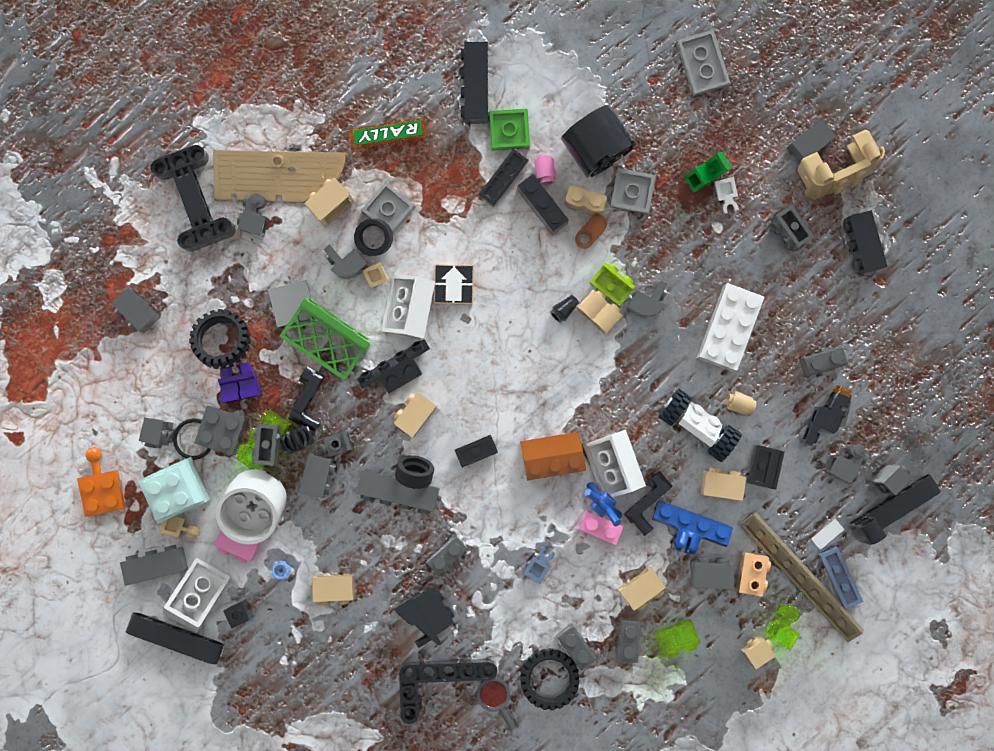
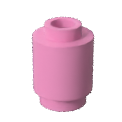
[534,155,556,185]

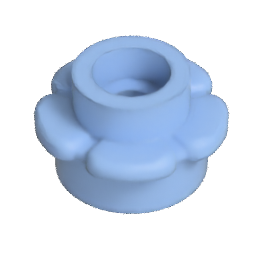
[271,560,291,580]

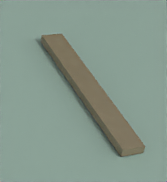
[740,512,864,642]

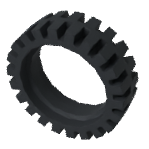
[189,309,251,369]
[520,648,580,711]

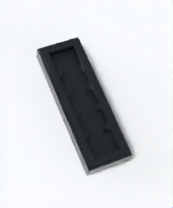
[478,148,529,207]

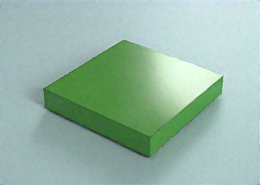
[489,109,530,151]

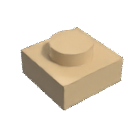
[362,262,389,288]

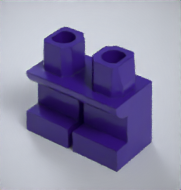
[218,362,262,404]

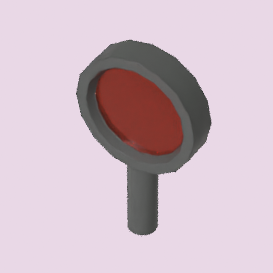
[477,677,517,730]

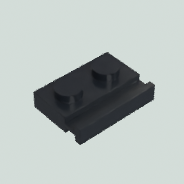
[747,445,785,490]

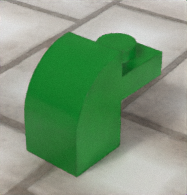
[684,151,732,193]

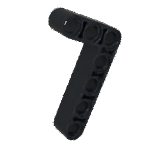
[848,474,941,545]
[399,659,497,724]

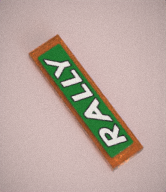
[348,117,428,150]

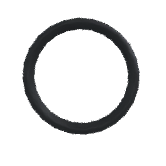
[173,418,212,460]

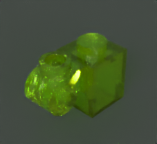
[766,604,800,651]

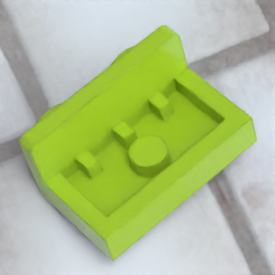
[589,262,636,307]

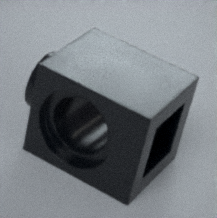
[223,599,254,629]

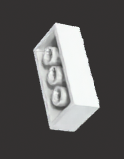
[697,283,764,372]

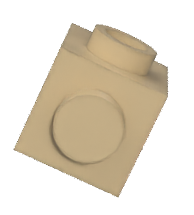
[741,636,776,669]

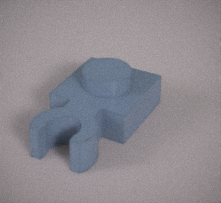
[523,546,555,584]

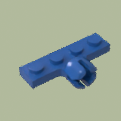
[652,500,733,554]

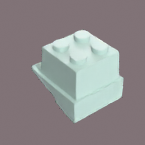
[138,457,211,524]

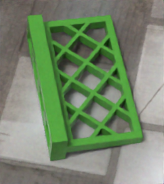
[279,297,372,381]

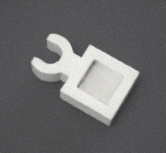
[714,177,738,213]

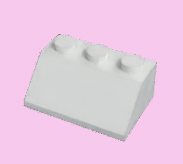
[381,274,435,339]
[583,430,646,497]

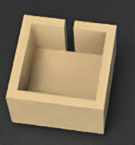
[305,177,354,228]

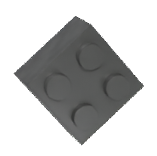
[194,405,248,455]

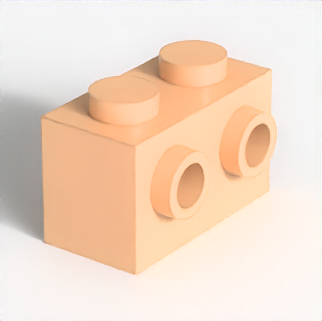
[735,551,771,597]

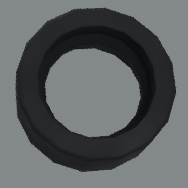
[354,219,393,256]
[395,455,435,489]

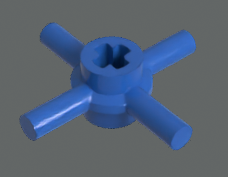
[584,482,622,527]

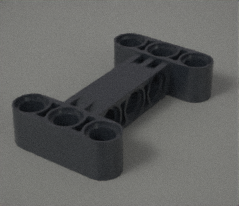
[150,145,236,252]

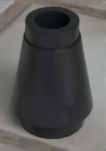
[550,295,579,323]

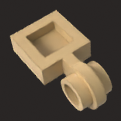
[160,516,201,539]

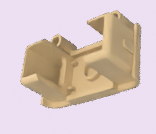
[797,130,885,200]

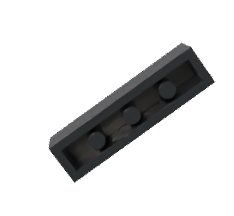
[461,42,488,124]

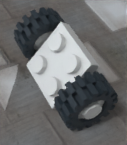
[658,389,742,462]

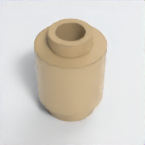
[725,391,757,416]

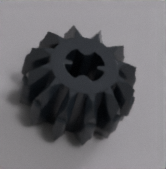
[280,426,314,454]

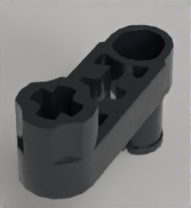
[288,366,325,432]
[624,471,673,536]

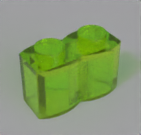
[653,619,701,659]

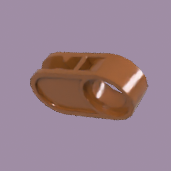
[575,214,607,249]

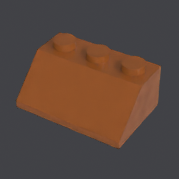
[520,432,586,481]

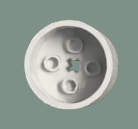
[216,469,287,544]

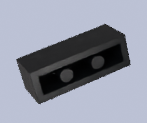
[517,174,569,236]
[843,210,888,275]

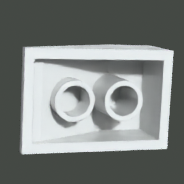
[163,557,231,633]

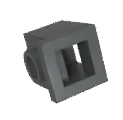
[321,431,354,457]

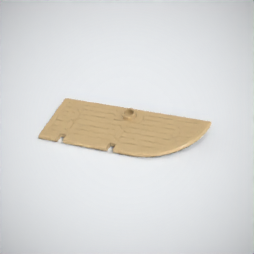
[213,150,345,202]

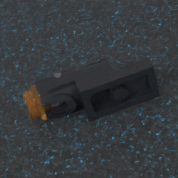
[800,385,852,446]

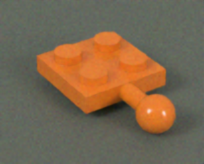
[77,447,126,517]

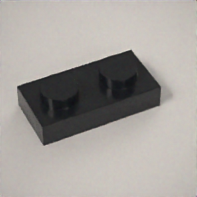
[455,435,498,468]

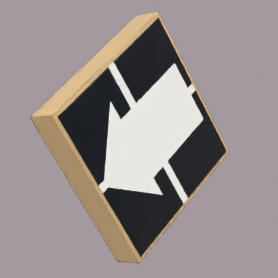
[434,264,474,305]

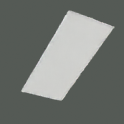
[811,519,844,550]

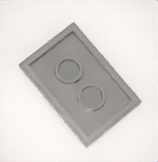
[676,30,731,97]

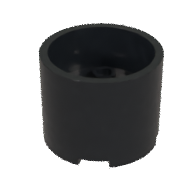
[561,104,636,178]

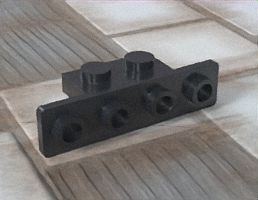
[357,339,430,394]

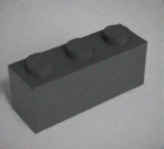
[120,544,188,586]

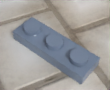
[818,547,863,610]

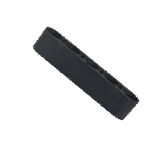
[125,612,224,665]

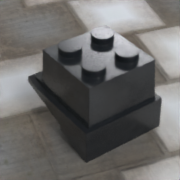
[392,587,455,648]

